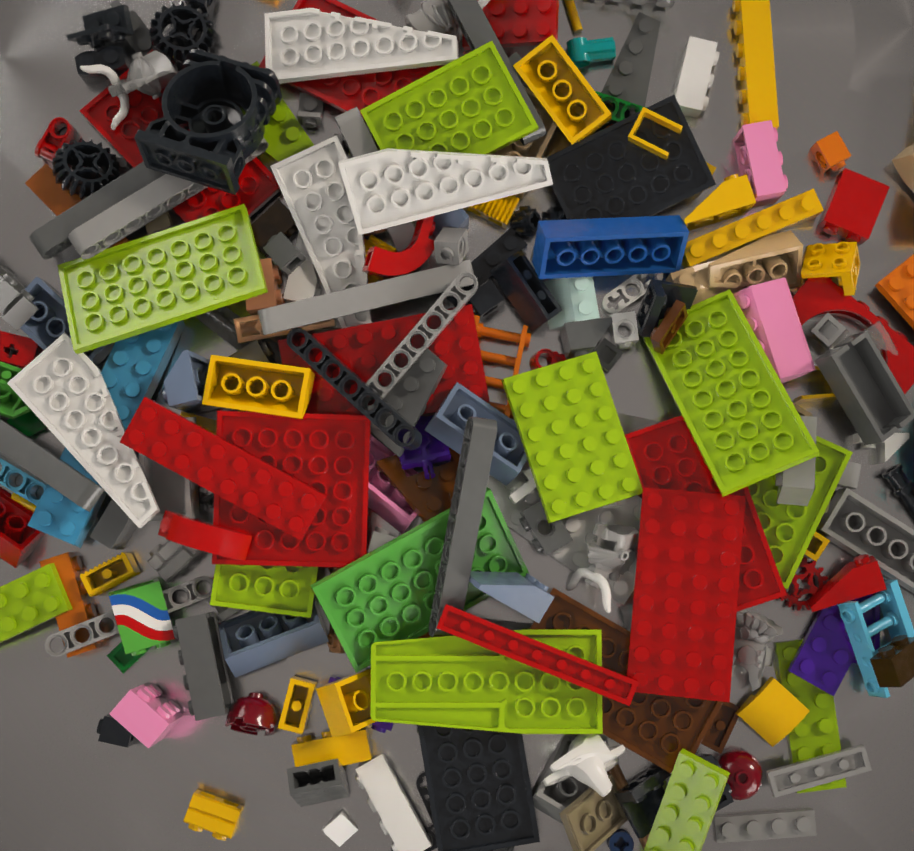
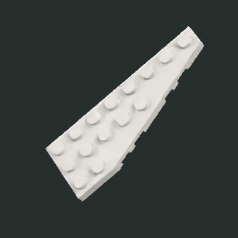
[264,8,459,84]
[270,135,372,328]
[338,148,553,235]
[7,332,160,528]

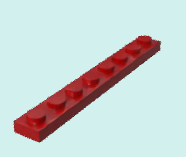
[436,604,639,706]

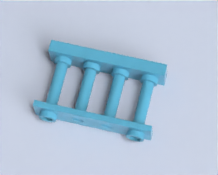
[838,580,914,698]

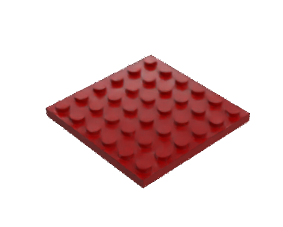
[212,411,371,567]

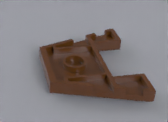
[375,446,460,522]

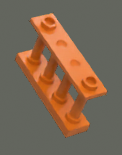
[474,315,531,419]

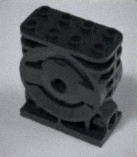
[134,49,282,195]

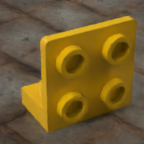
[801,242,860,296]

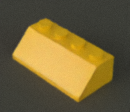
[513,35,612,145]
[202,355,315,419]

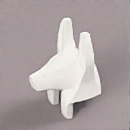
[543,734,625,797]

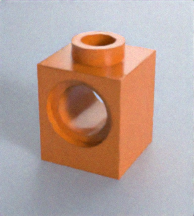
[810,131,851,173]

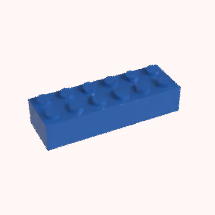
[532,215,689,279]

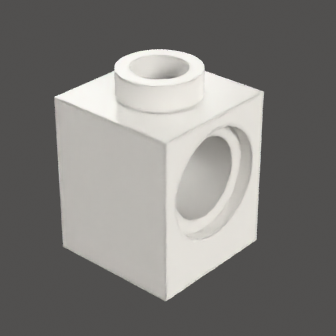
[609,311,639,349]

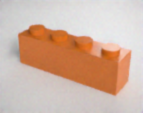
[39,552,104,658]

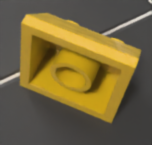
[316,668,377,738]

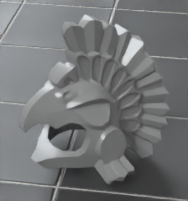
[731,610,783,691]

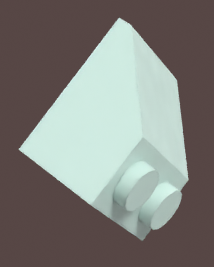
[544,277,600,330]

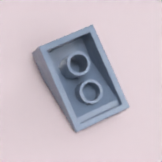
[469,571,554,623]

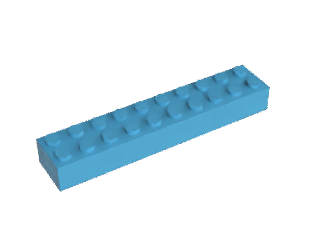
[27,320,185,548]

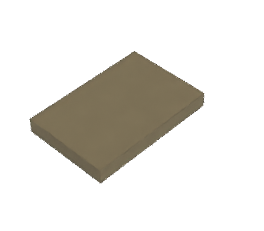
[559,774,628,851]

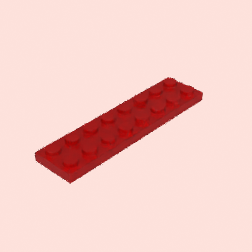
[120,397,327,541]

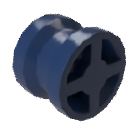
[606,828,634,851]

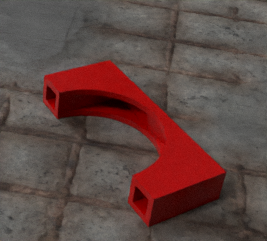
[792,277,914,394]

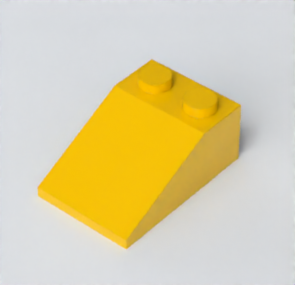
[683,174,756,232]

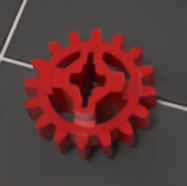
[777,557,828,611]

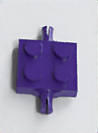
[399,415,451,479]

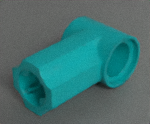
[566,37,616,68]

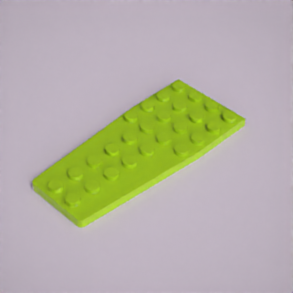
[370,629,603,734]

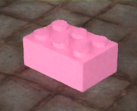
[732,120,788,208]
[109,683,184,748]

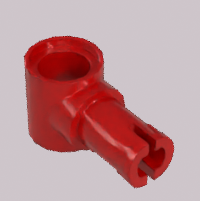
[529,349,566,370]

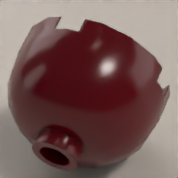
[225,692,277,736]
[716,748,763,800]

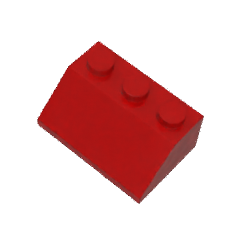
[0,487,45,568]

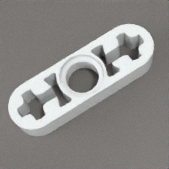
[601,273,663,315]

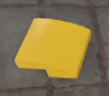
[735,677,810,747]

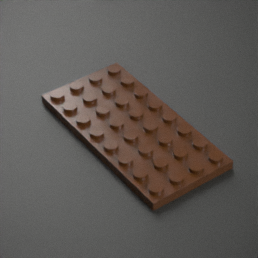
[529,587,723,773]

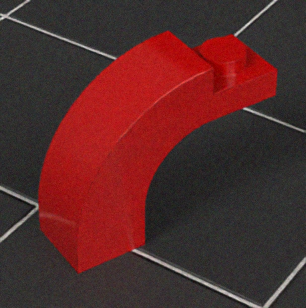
[362,216,436,277]
[158,510,252,561]

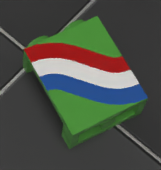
[108,578,175,656]

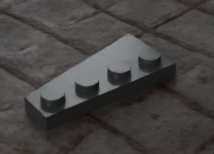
[601,12,661,114]
[370,348,448,457]

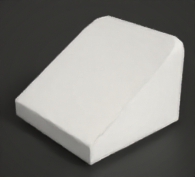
[322,810,359,847]

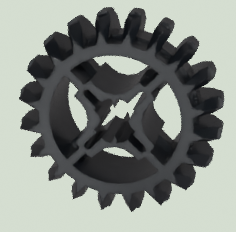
[149,0,215,65]
[52,137,120,200]

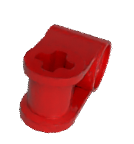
[35,117,77,162]

